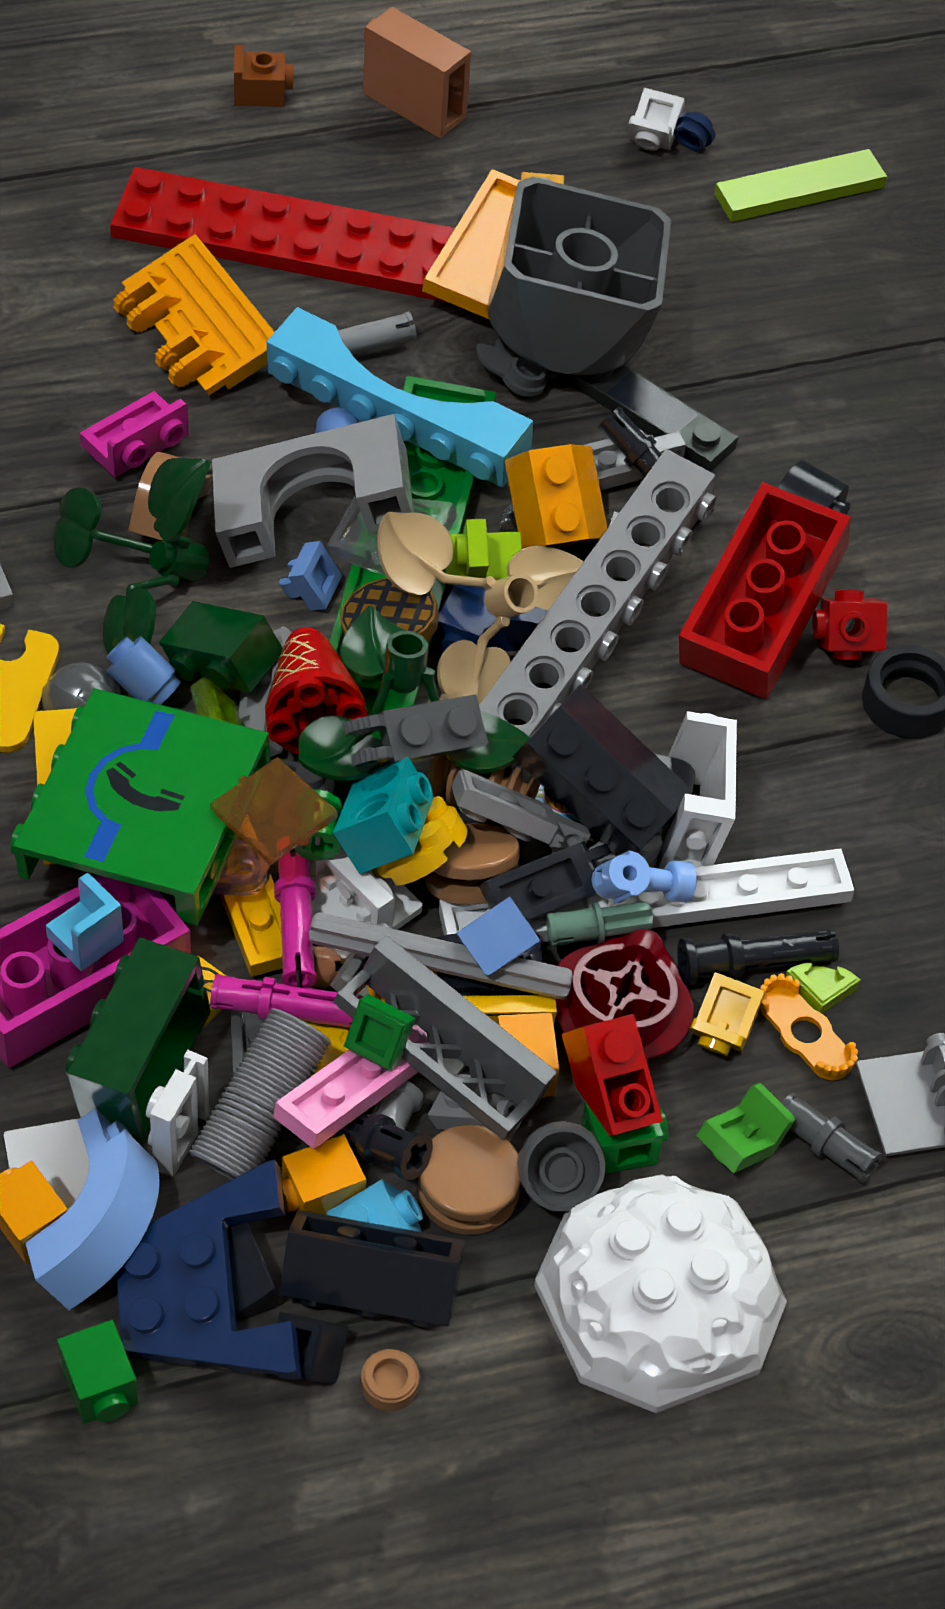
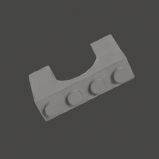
[212,414,414,568]

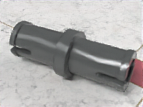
[782,1092,883,1183]

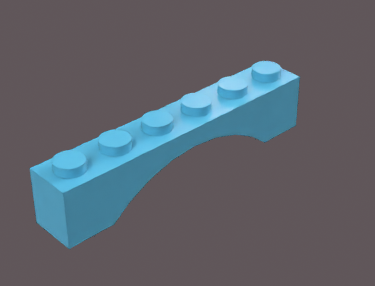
[266,307,533,488]

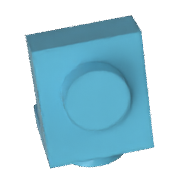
[327,1180,423,1232]

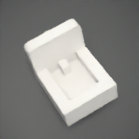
[628,88,685,151]

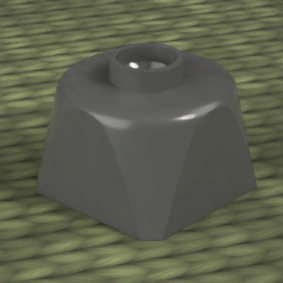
[487,177,671,375]

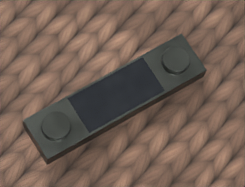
[566,365,738,472]

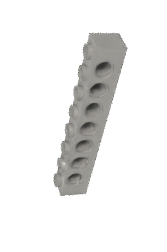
[479,449,717,776]

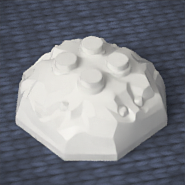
[534,1175,787,1413]

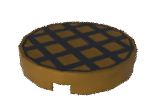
[340,577,439,642]

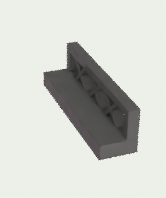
[333,935,557,1140]

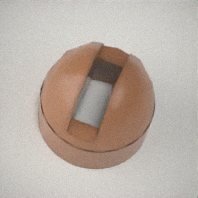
[301,946,343,989]

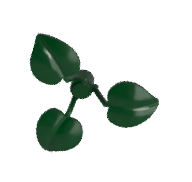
[54,458,212,654]
[298,605,530,781]

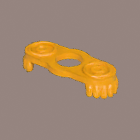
[760,973,858,1080]

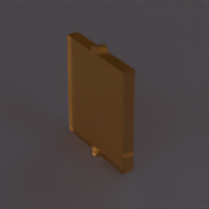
[210,757,338,865]

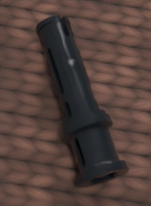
[677,929,839,985]
[332,1114,433,1181]

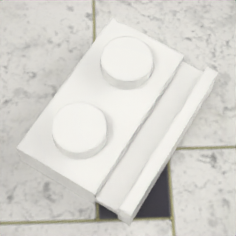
[146,1050,210,1177]

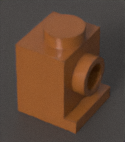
[234,45,293,107]

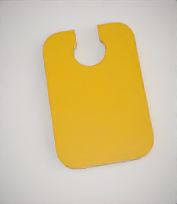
[0,624,60,753]

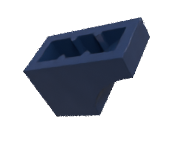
[433,585,547,654]

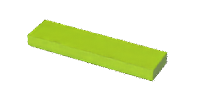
[714,149,887,222]

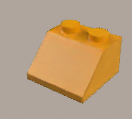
[504,444,608,549]

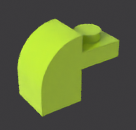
[446,519,521,588]

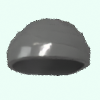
[42,662,124,711]
[517,1121,605,1211]

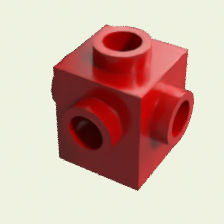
[812,589,888,660]

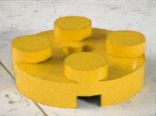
[371,796,468,886]

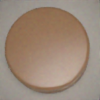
[425,823,520,905]
[418,1124,521,1235]

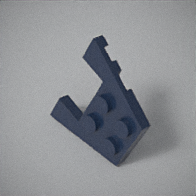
[117,1160,301,1380]

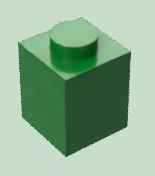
[57,1319,138,1425]

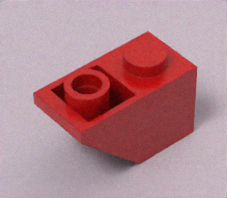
[562,1014,663,1136]

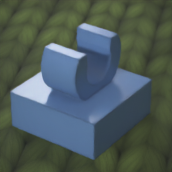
[279,541,343,611]

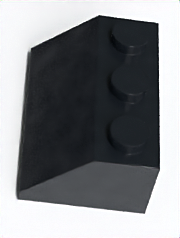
[512,684,691,856]

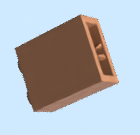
[362,7,471,139]

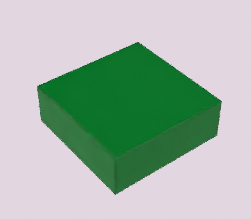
[343,994,415,1071]

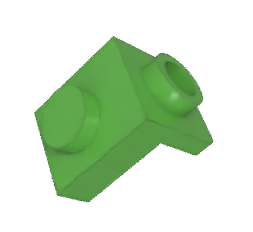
[696,1083,795,1174]

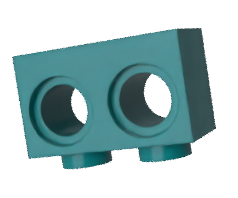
[333,756,433,874]

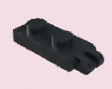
[479,841,611,923]

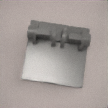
[856,1033,945,1156]

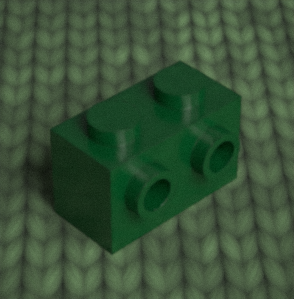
[159,601,283,693]

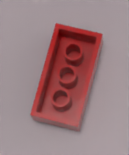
[679,482,851,700]

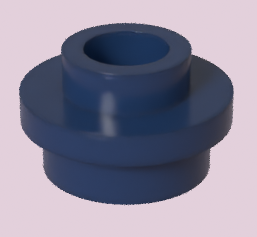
[674,112,716,151]

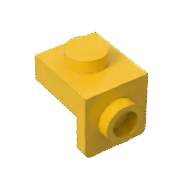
[690,972,765,1056]

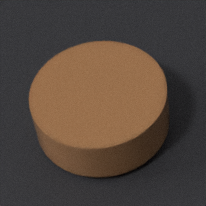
[361,1349,419,1411]

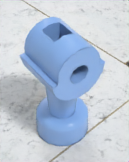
[591,850,697,904]

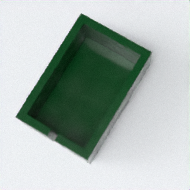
[65,937,211,1147]

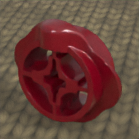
[555,929,694,1060]

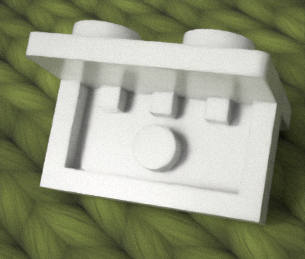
[309,837,422,964]

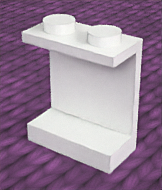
[658,711,737,869]

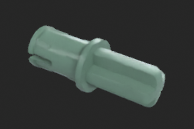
[546,902,653,947]

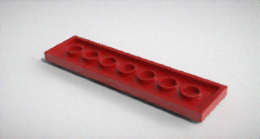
[110,167,455,303]

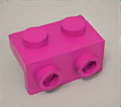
[80,391,189,478]

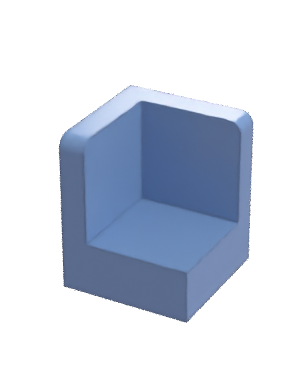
[456,896,541,976]

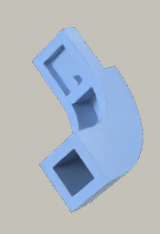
[25,1108,160,1310]

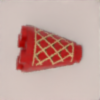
[265,627,367,754]

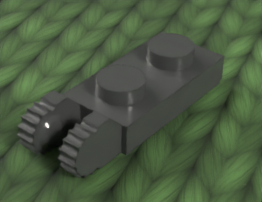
[343,694,489,767]

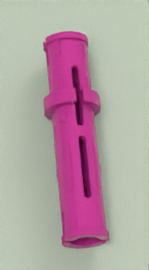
[274,838,317,988]
[210,974,377,1028]

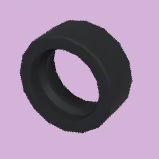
[862,644,945,738]

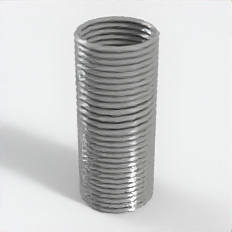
[189,1008,331,1180]

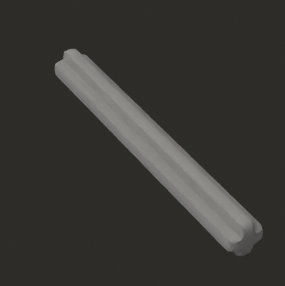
[309,913,572,1000]

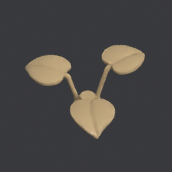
[377,512,584,705]

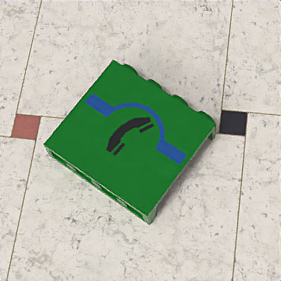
[10,688,271,926]

